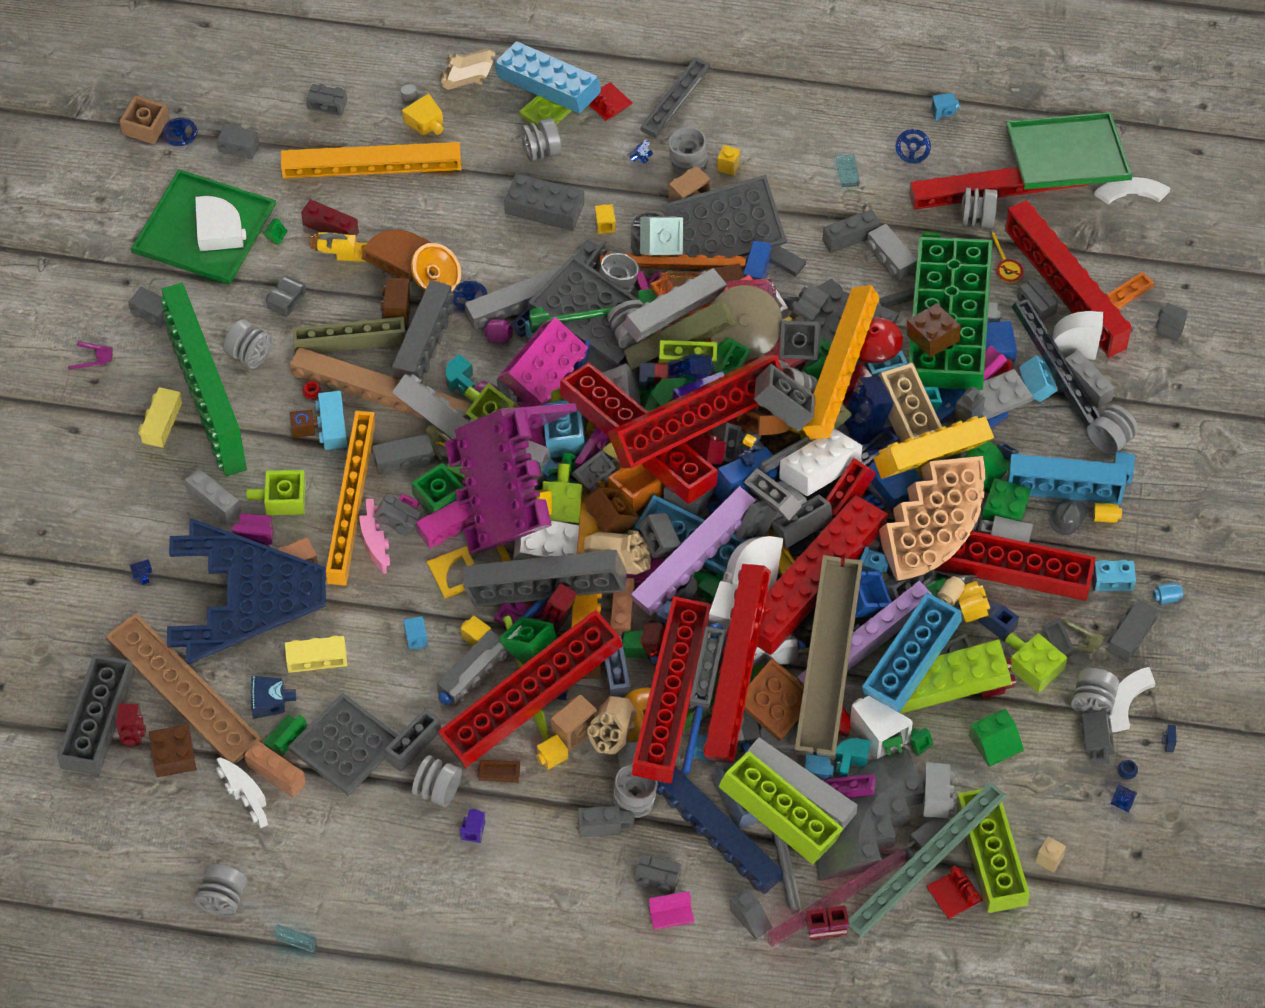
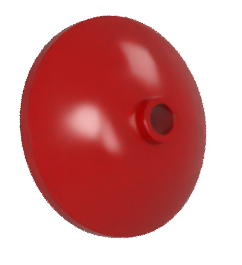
[858,317,903,363]

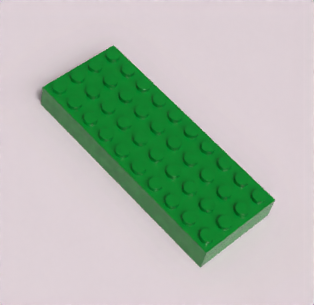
[908,237,993,390]
[160,282,247,477]

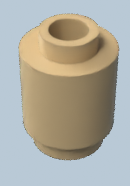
[937,576,965,606]

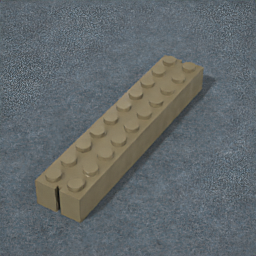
[795,555,863,760]

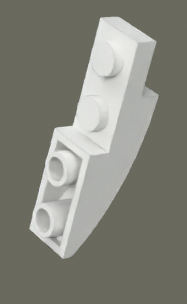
[216,757,268,828]

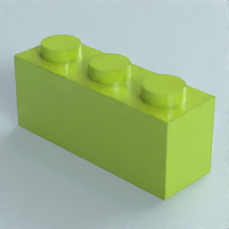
[658,340,717,366]

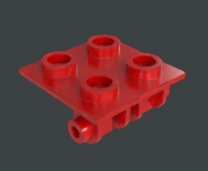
[589,82,633,121]
[926,866,983,919]

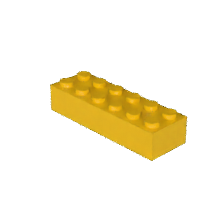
[873,416,994,479]

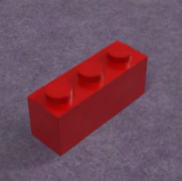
[826,458,877,516]

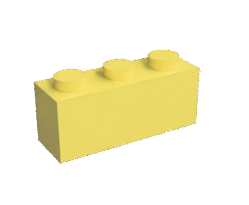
[138,387,182,448]
[285,636,348,673]

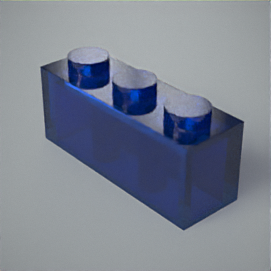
[668,354,714,381]

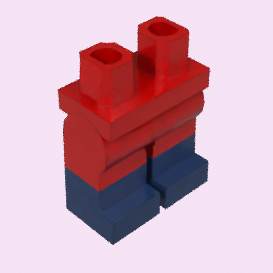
[638,363,688,389]

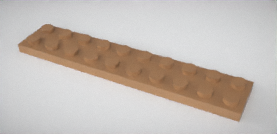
[105,613,263,764]

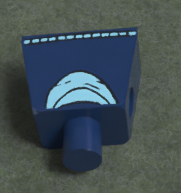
[251,676,297,719]

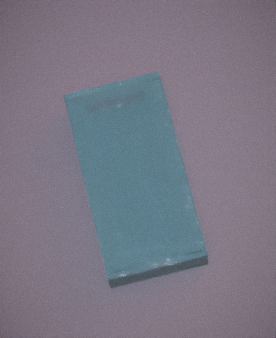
[836,154,860,188]
[274,924,317,953]

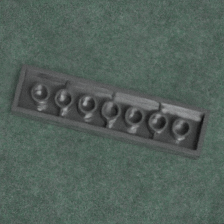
[463,549,627,607]

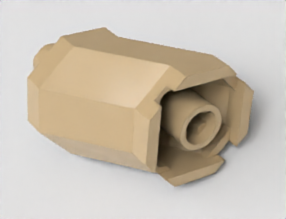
[439,48,495,90]
[584,532,651,575]
[587,696,637,754]

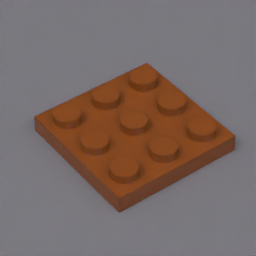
[744,658,804,741]

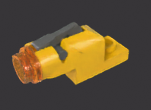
[310,232,367,262]

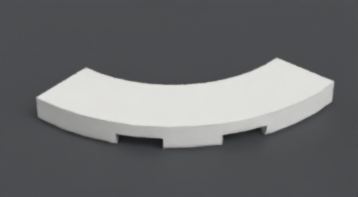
[1094,177,1170,205]
[1110,667,1156,733]

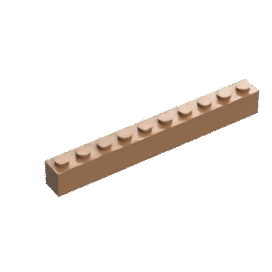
[290,347,471,420]

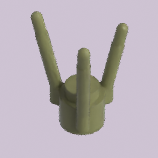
[425,423,452,461]
[1061,619,1103,653]

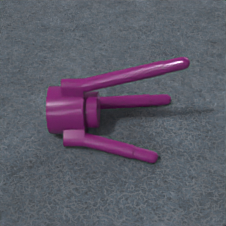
[68,341,113,370]

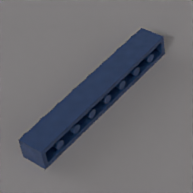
[656,766,783,894]

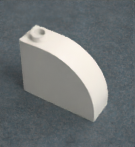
[195,196,246,251]
[1052,311,1103,360]
[723,536,783,592]

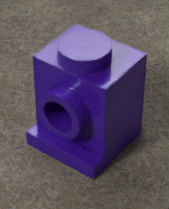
[460,809,486,843]

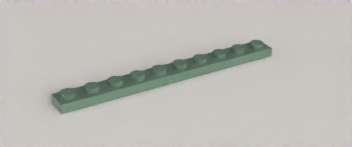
[849,782,1006,938]

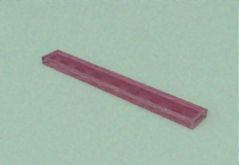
[768,848,906,947]

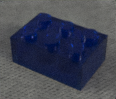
[844,376,894,445]

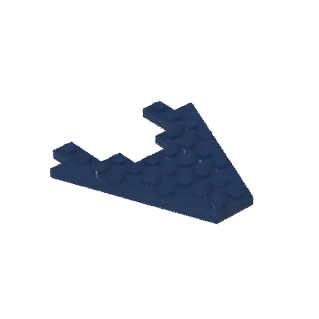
[167,519,326,664]

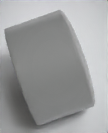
[401,84,418,101]

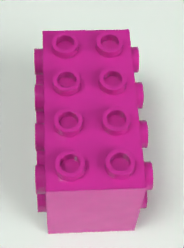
[497,317,588,407]

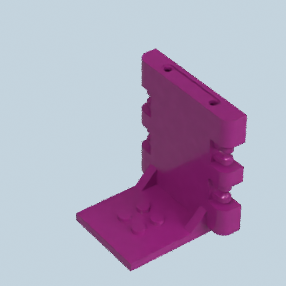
[445,403,577,554]

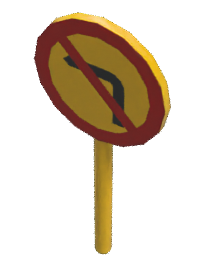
[992,233,1024,283]

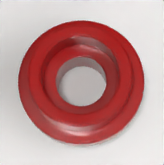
[302,381,321,399]

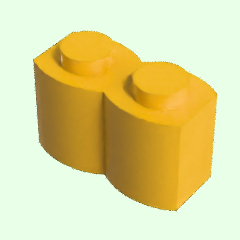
[958,581,990,623]

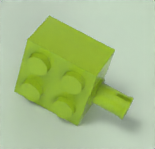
[464,383,520,420]
[543,464,582,525]
[246,470,306,515]
[1005,632,1068,693]

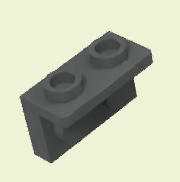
[575,240,607,270]
[572,450,616,494]
[735,500,778,540]

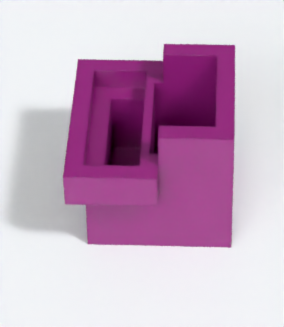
[232,513,274,547]

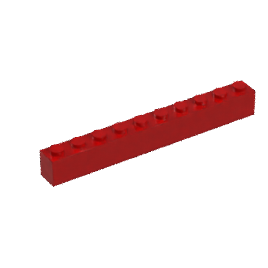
[909,167,1089,210]
[703,564,771,764]

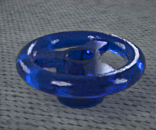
[162,118,198,146]
[895,129,931,164]
[452,280,488,310]

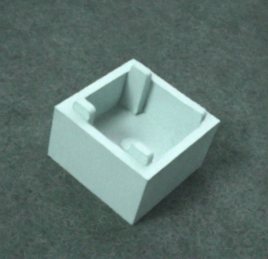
[640,217,683,255]

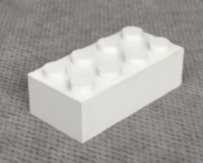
[780,428,862,496]

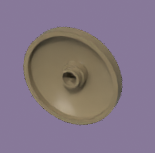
[710,285,782,361]

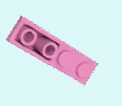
[359,499,390,574]

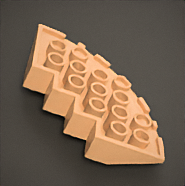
[879,456,985,581]

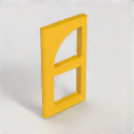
[426,545,511,599]

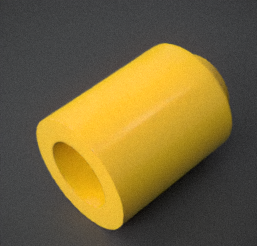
[1093,503,1122,523]

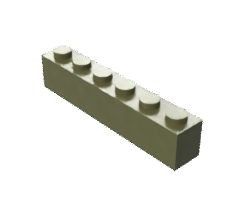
[624,300,735,374]
[292,317,405,353]

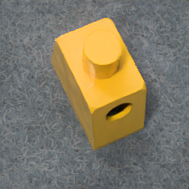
[402,93,444,135]

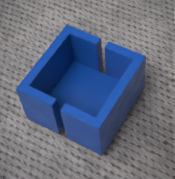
[855,572,892,618]

